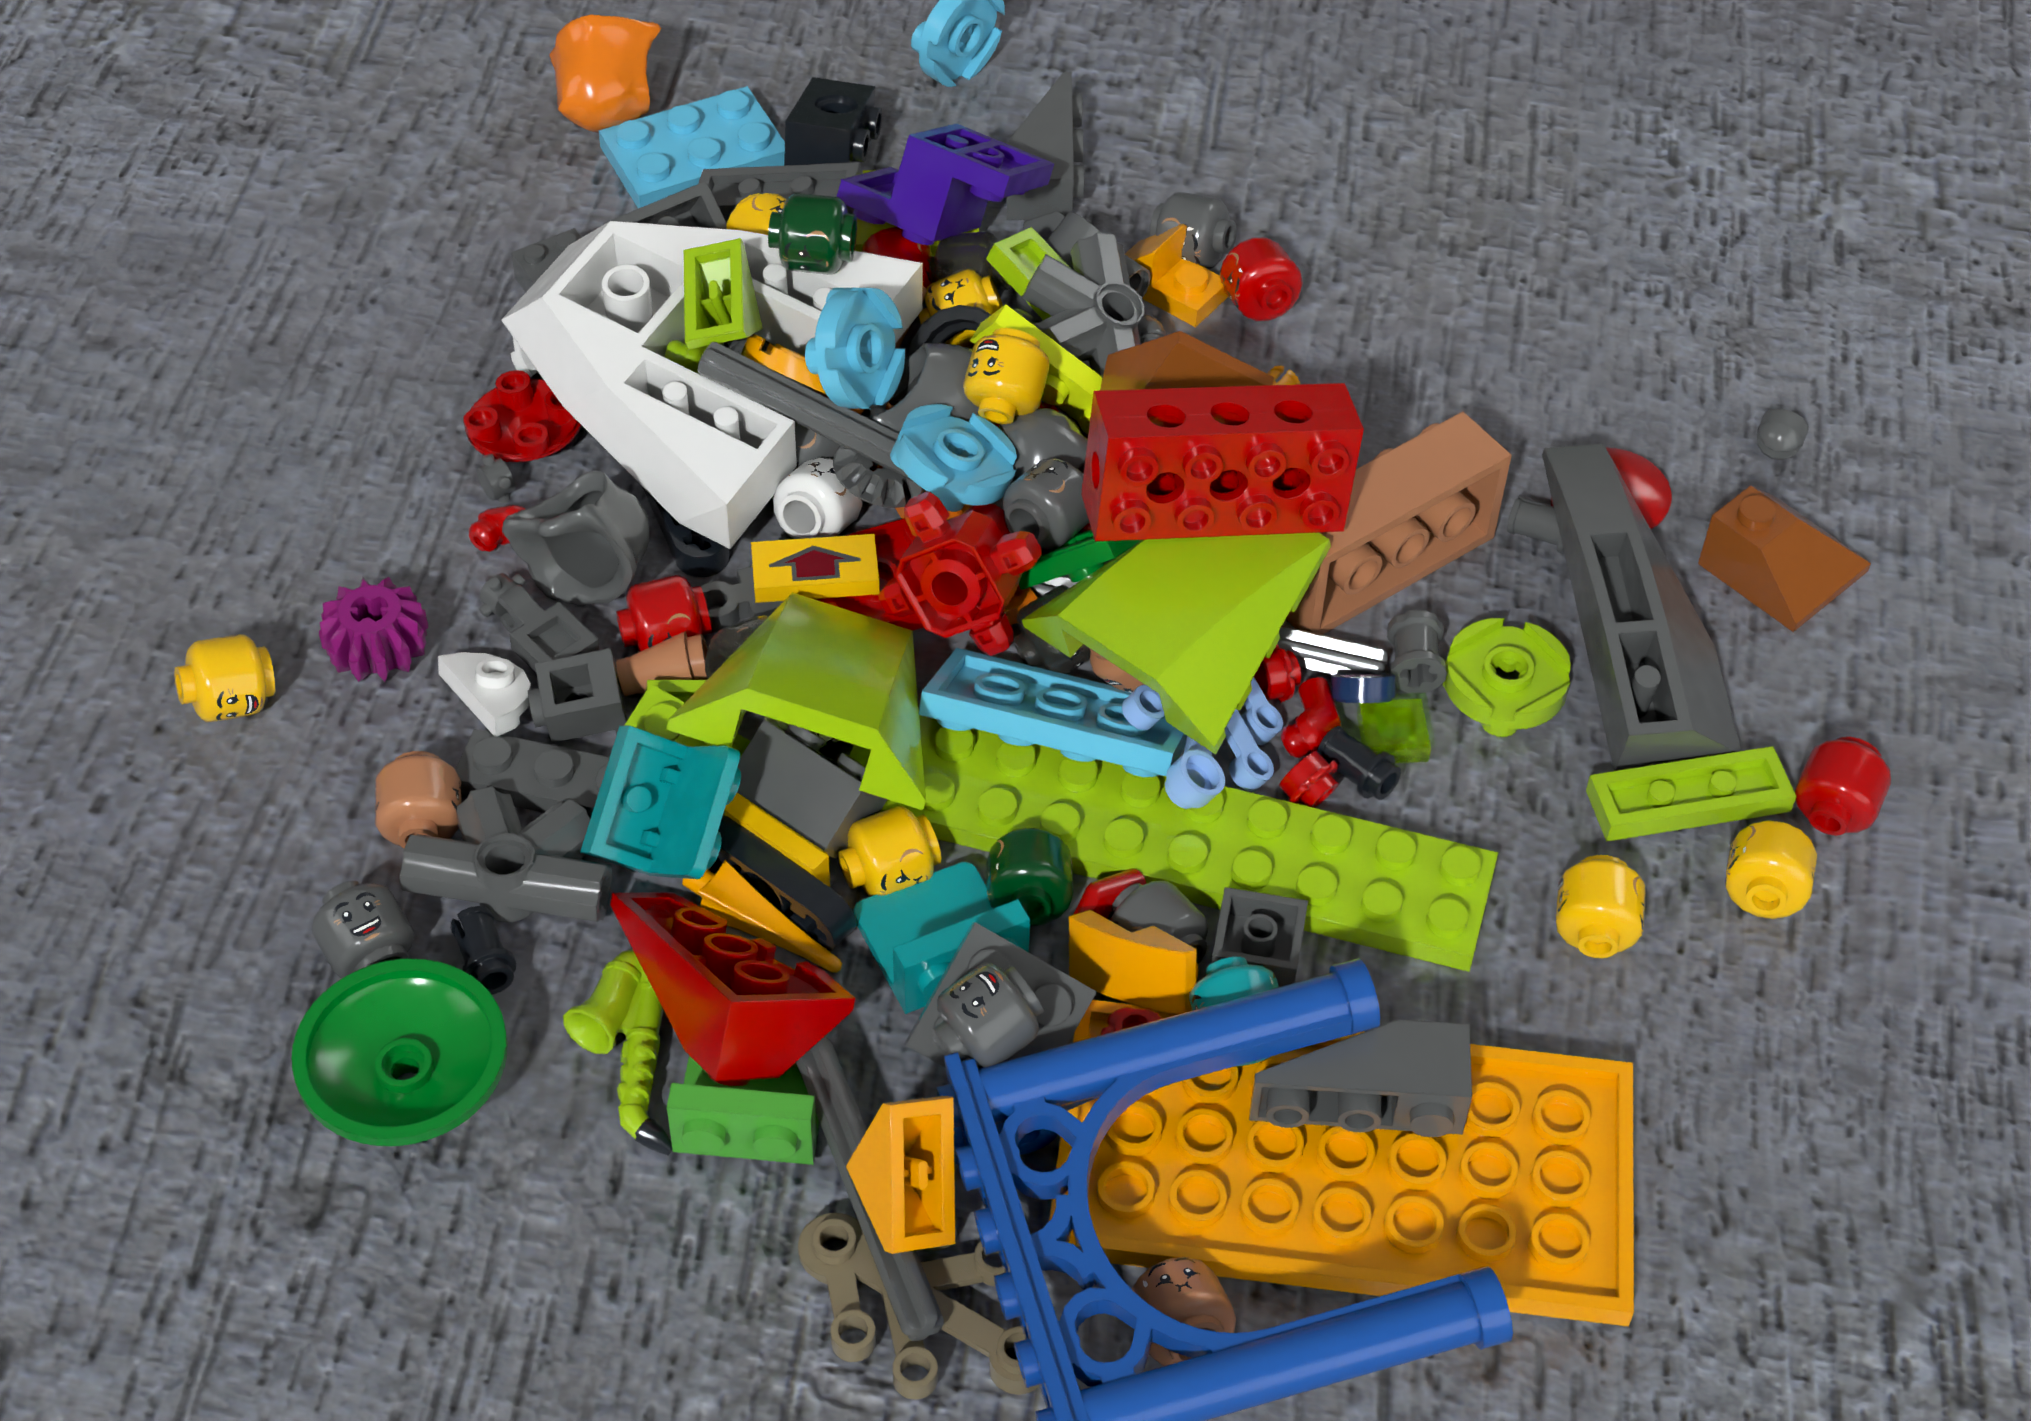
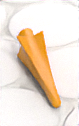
[682,860,843,973]

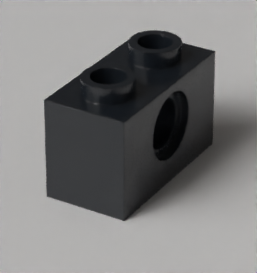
[784,77,882,166]

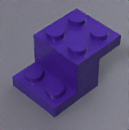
[837,124,1054,245]

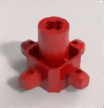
[878,491,1042,656]

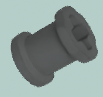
[1387,610,1447,693]

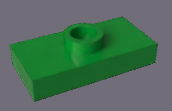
[1019,530,1141,590]

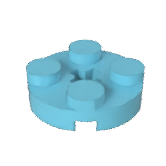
[911,0,1005,87]
[805,288,905,409]
[890,404,1017,512]

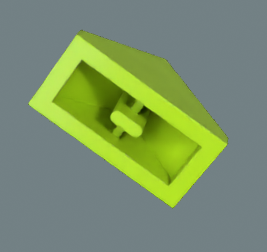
[683,238,763,349]

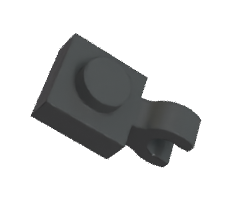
[497,584,599,673]

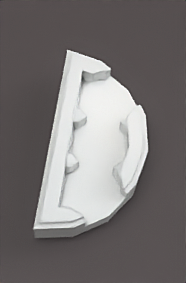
[438,652,531,737]

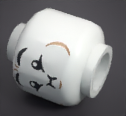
[773,457,862,539]

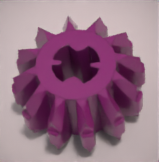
[319,576,429,682]

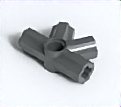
[1021,233,1144,377]
[400,786,613,922]

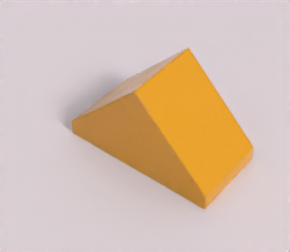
[846,1096,955,1254]

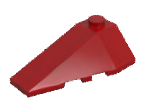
[610,892,856,1086]

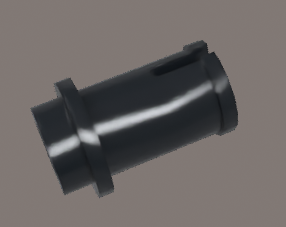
[1317,726,1401,800]
[450,906,516,995]

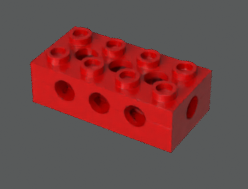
[1081,383,1364,542]

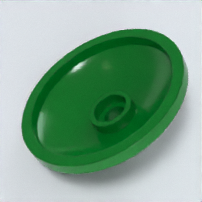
[291,959,508,1146]

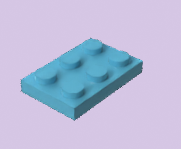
[598,86,785,209]

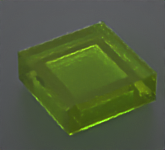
[1357,699,1431,763]

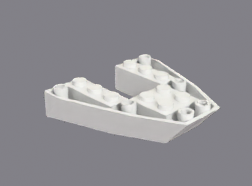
[501,221,923,549]

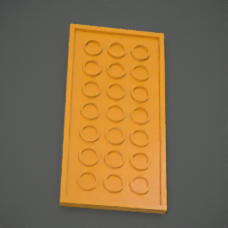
[1049,1000,1634,1327]

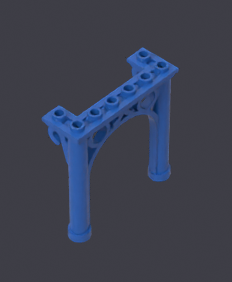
[936,958,1513,1421]

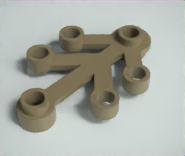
[798,1212,1039,1400]

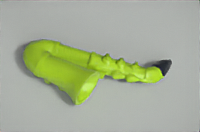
[563,949,672,1155]

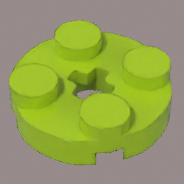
[1442,618,1571,737]

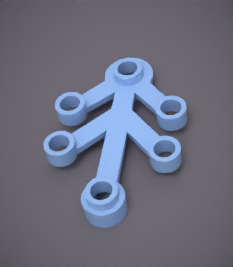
[1122,677,1283,809]

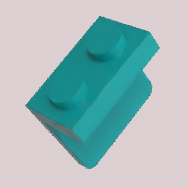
[580,725,741,879]
[854,862,1030,1014]

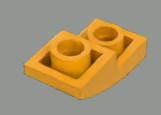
[1069,910,1198,1014]

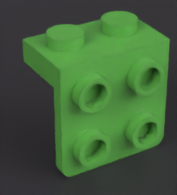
[667,1056,820,1165]

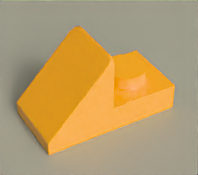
[1125,224,1228,328]

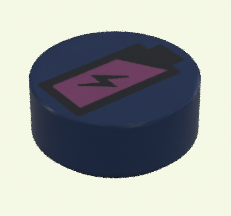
[1332,673,1395,703]

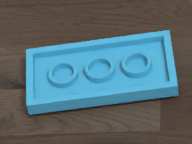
[919,648,1187,777]

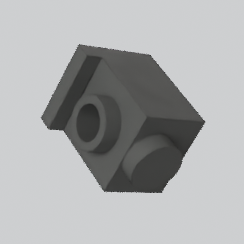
[528,648,627,743]

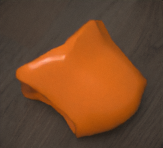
[549,15,661,133]

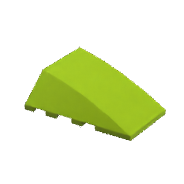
[1022,532,1331,755]
[666,592,926,810]

